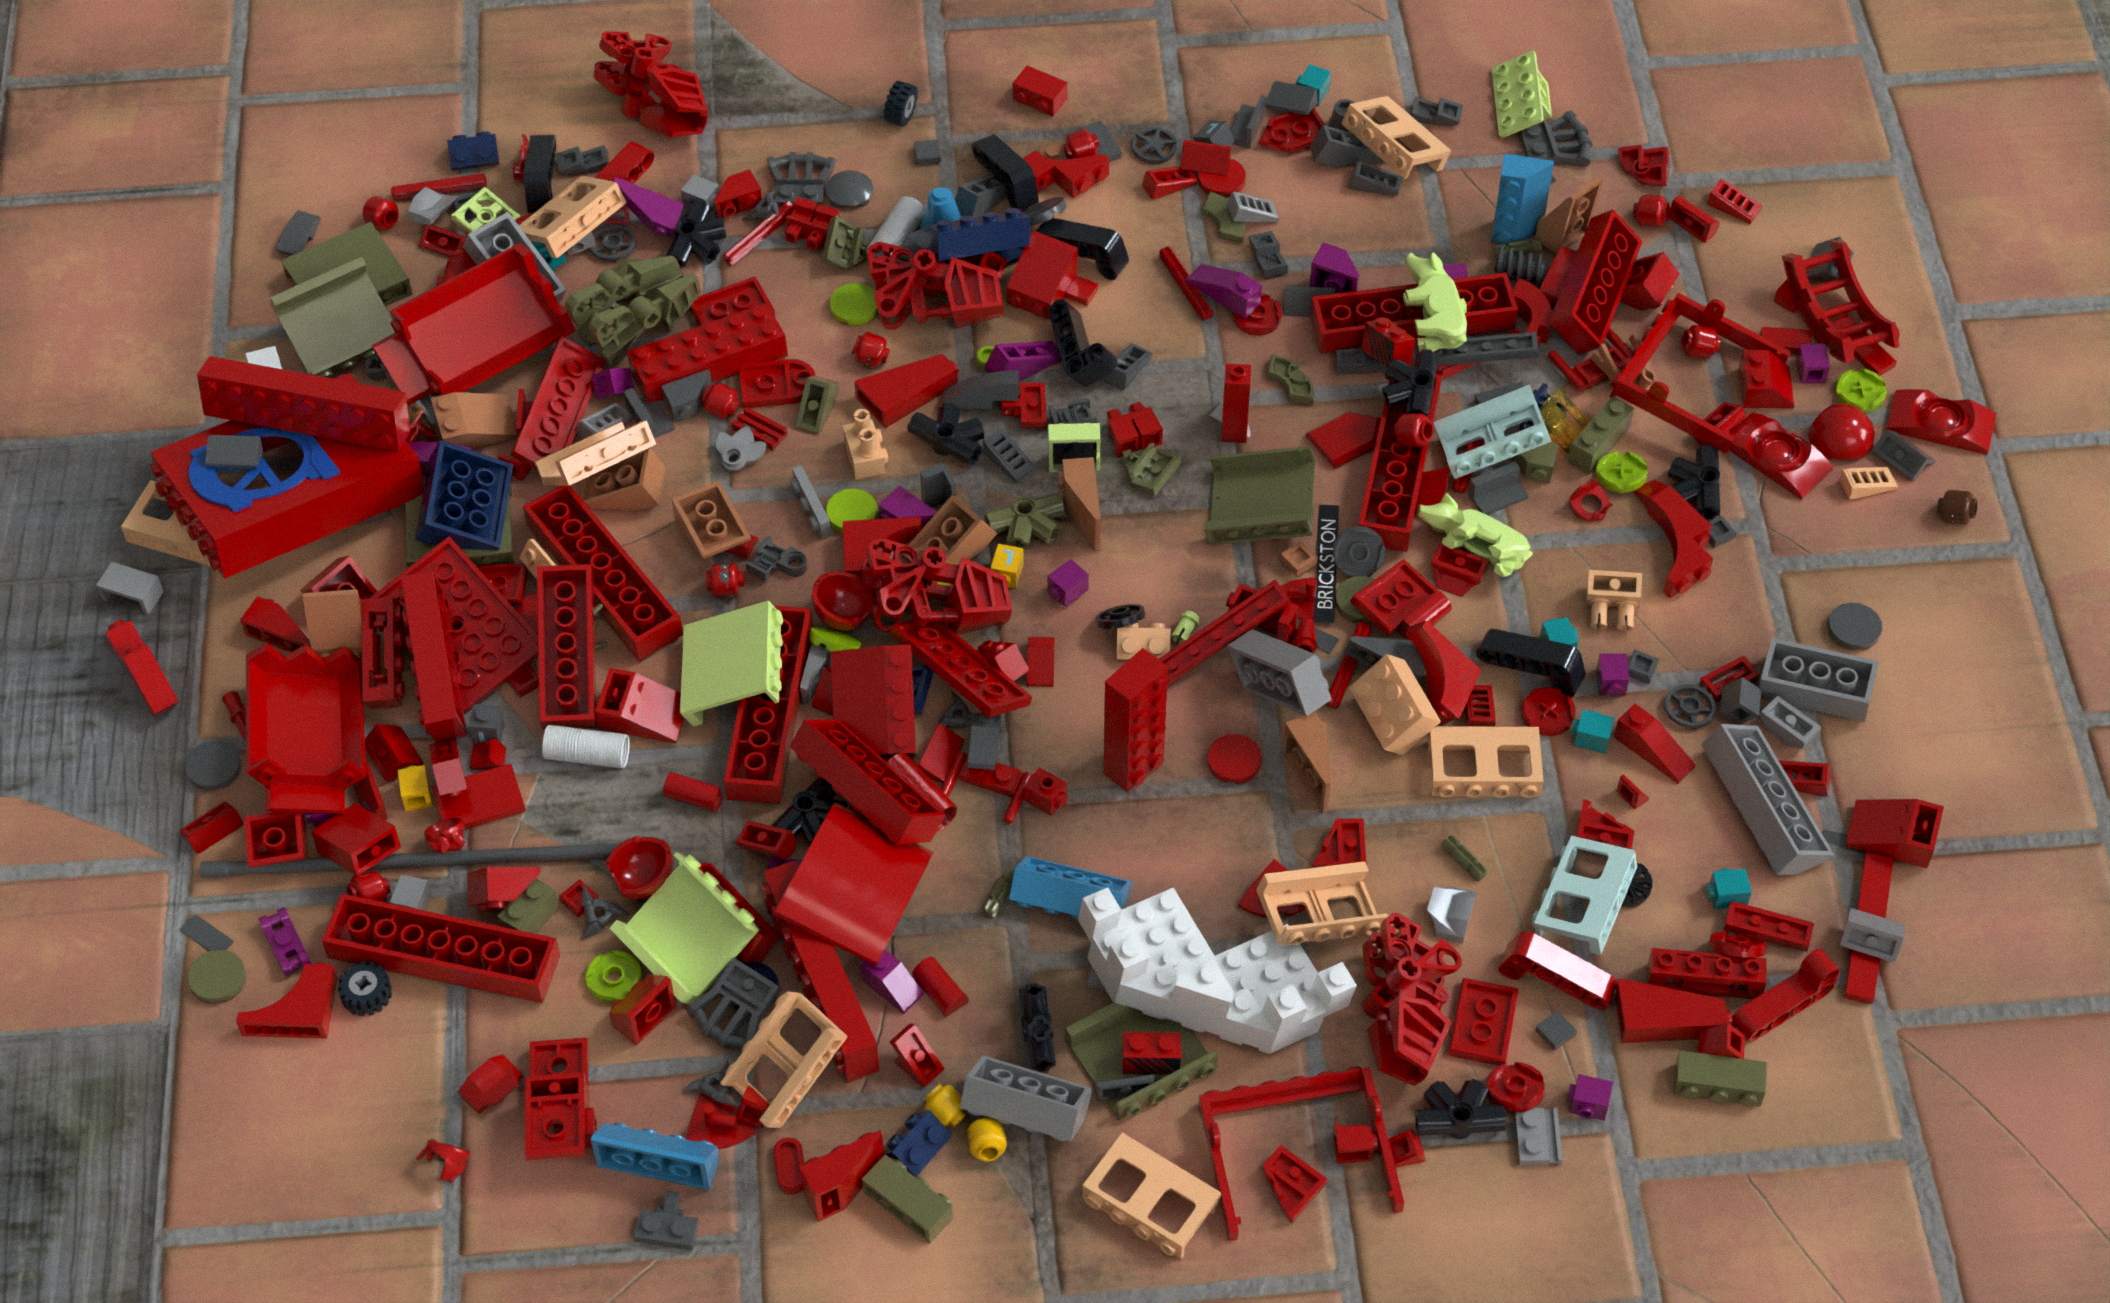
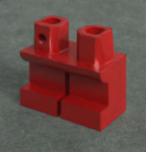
[785,197,840,251]
[1107,402,1163,458]

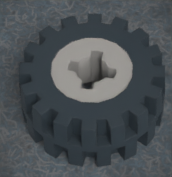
[883,80,918,127]
[338,961,392,1016]

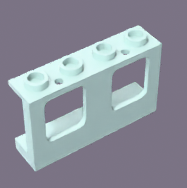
[1434,385,1552,479]
[1532,836,1637,955]

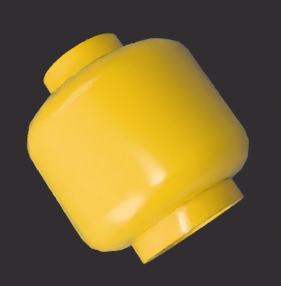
[924,1084,966,1127]
[967,1118,1007,1162]

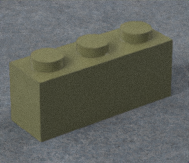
[1568,396,1634,474]
[1673,1050,1767,1107]
[862,1155,953,1244]

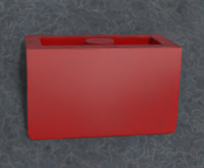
[365,724,424,782]

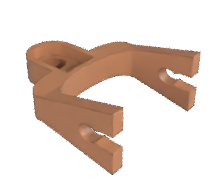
[1590,333,1657,391]

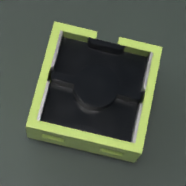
[1048,423,1101,472]

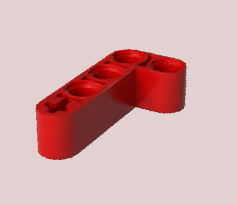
[1498,931,1617,1010]
[1732,948,1840,1042]

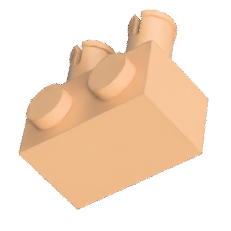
[843,409,889,480]
[1586,570,1642,631]

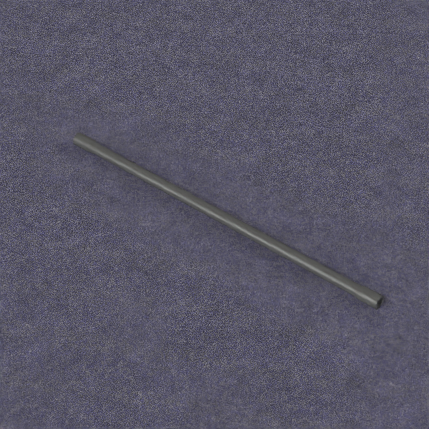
[200,842,622,878]

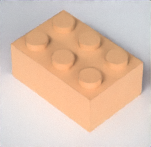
[1349,654,1441,755]

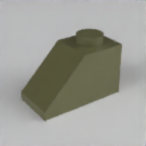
[795,376,840,433]
[1508,434,1559,483]

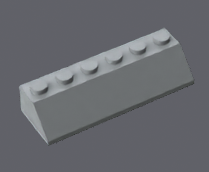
[1701,724,1835,875]

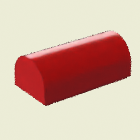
[1669,196,1720,243]
[1694,402,1745,446]
[1399,591,1452,641]
[663,772,723,812]
[735,820,796,859]
[912,957,969,1017]

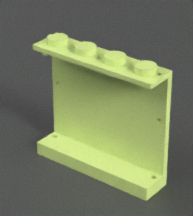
[680,600,783,727]
[610,852,759,1005]

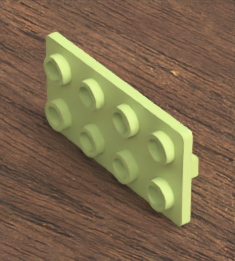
[1492,50,1552,138]

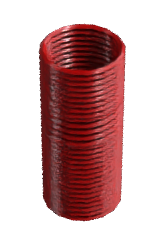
[887,753,957,831]

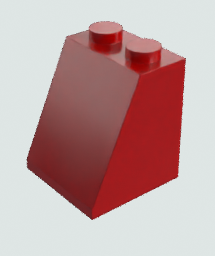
[1006,231,1078,320]

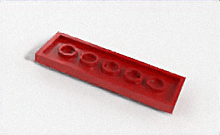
[510,336,605,470]
[890,619,1032,718]

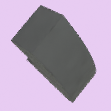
[942,370,1019,409]

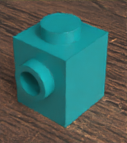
[1295,64,1331,106]
[1539,617,1578,648]
[1571,710,1614,754]
[1706,868,1752,910]

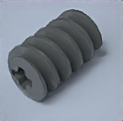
[1494,246,1548,286]

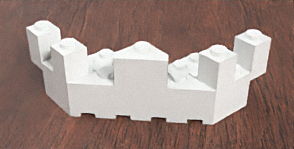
[1078,887,1357,1054]

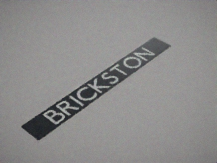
[1314,505,1339,623]

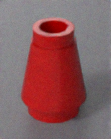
[1291,618,1318,653]

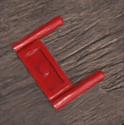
[1547,327,1633,392]
[941,751,1032,824]

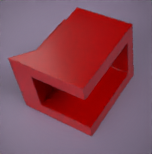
[1333,1121,1378,1164]

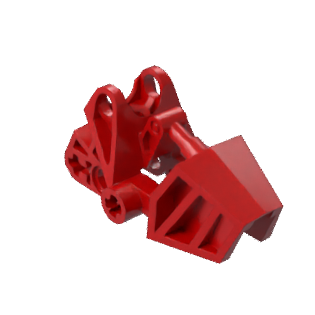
[593,31,708,138]
[867,242,1005,330]
[860,538,1012,635]
[1362,913,1462,1086]

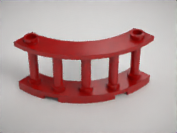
[1782,240,1900,363]

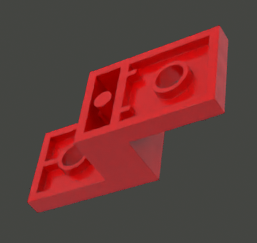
[525,1037,589,1161]

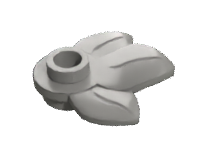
[716,426,766,471]

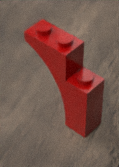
[1647,486,1713,598]
[104,619,179,717]

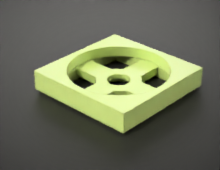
[451,187,521,233]

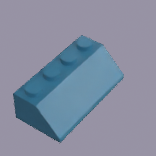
[1491,154,1554,244]
[1009,856,1133,920]
[591,1123,720,1191]

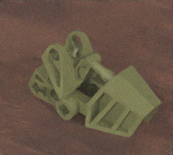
[565,256,701,366]

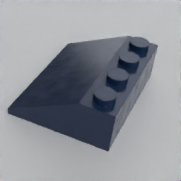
[909,208,1030,261]
[415,440,514,550]

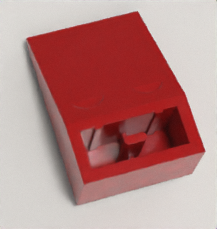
[595,668,685,743]
[1845,799,1944,868]
[800,1130,884,1222]

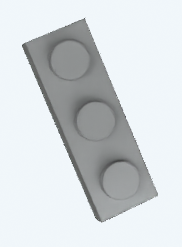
[790,465,831,540]

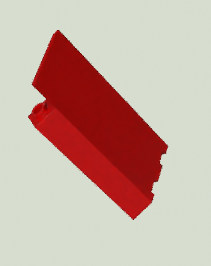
[371,243,576,406]
[246,642,366,814]

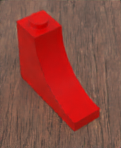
[843,517,921,578]
[1405,620,1481,725]
[236,962,338,1039]

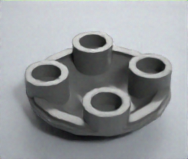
[825,170,873,208]

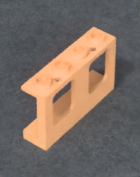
[1341,96,1451,179]
[519,175,627,258]
[534,421,656,486]
[121,480,211,566]
[1428,726,1544,798]
[1256,862,1388,946]
[721,991,848,1128]
[1082,1133,1221,1259]

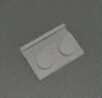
[1514,1108,1563,1166]

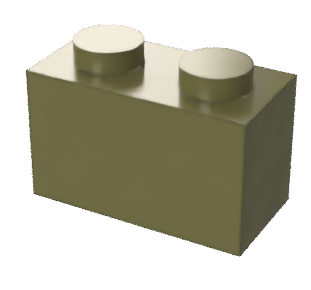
[497,878,559,934]

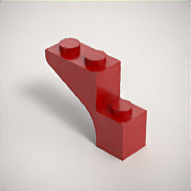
[1023,150,1110,198]

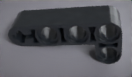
[524,134,557,213]
[971,134,1039,211]
[1036,218,1129,280]
[1049,299,1118,387]
[1476,629,1586,698]

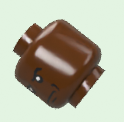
[1937,490,1978,525]

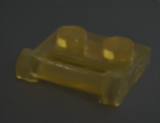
[1539,386,1592,454]

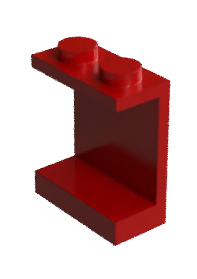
[1226,584,1299,645]

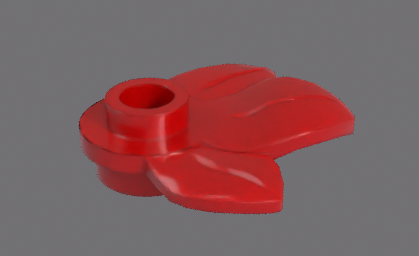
[513,134,529,183]

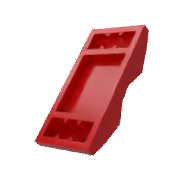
[1886,389,1996,455]
[1729,412,1834,500]

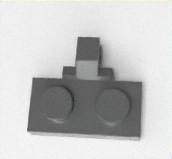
[633,1191,699,1250]

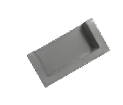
[96,562,164,615]
[1840,908,1906,963]

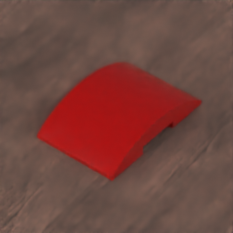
[774,802,934,966]

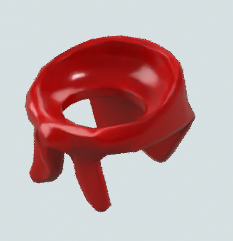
[1569,478,1613,522]
[424,817,466,854]
[416,1139,471,1183]

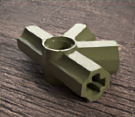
[984,493,1065,550]

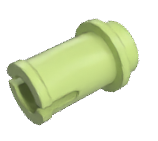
[1171,610,1199,644]

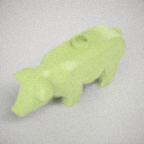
[1403,252,1467,352]
[1416,493,1533,577]

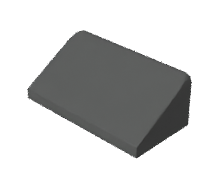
[1265,81,1318,116]
[1284,285,1335,317]
[205,435,263,468]
[1094,1074,1155,1101]

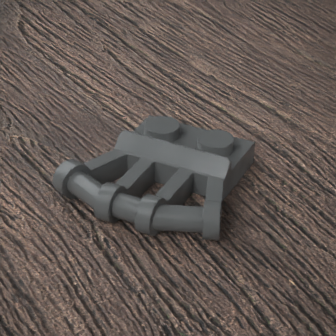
[1518,110,1592,167]
[767,152,836,208]
[686,958,782,1049]

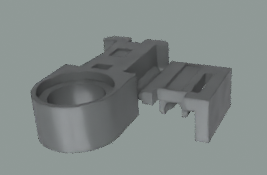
[1049,398,1098,424]
[746,536,807,581]

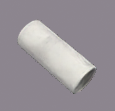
[866,196,924,258]
[542,725,630,769]

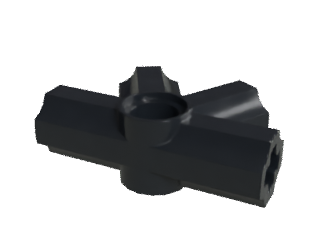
[665,199,726,269]
[1382,349,1438,417]
[907,404,984,466]
[1668,445,1720,519]
[771,777,847,847]
[1019,983,1056,1072]
[1415,1079,1506,1139]

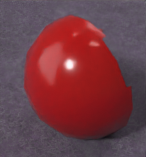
[1808,403,1875,461]
[811,571,878,631]
[605,836,674,900]

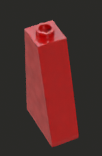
[854,354,959,428]
[1221,363,1251,443]
[1614,979,1732,1043]

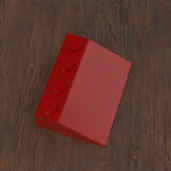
[831,644,916,758]

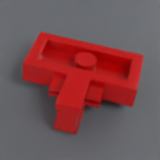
[1000,382,1047,428]

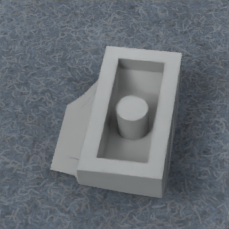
[408,187,458,225]
[1759,696,1821,749]
[1427,886,1477,944]

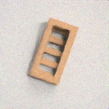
[1839,467,1898,500]

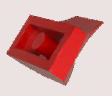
[1430,543,1489,597]
[459,1054,523,1114]

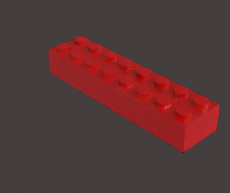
[1310,272,1518,354]
[197,356,410,452]
[1358,374,1442,552]
[523,486,683,661]
[723,605,814,804]
[761,860,880,1083]
[322,893,560,1003]

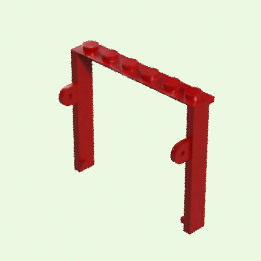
[1610,293,1791,454]
[1198,1066,1405,1241]

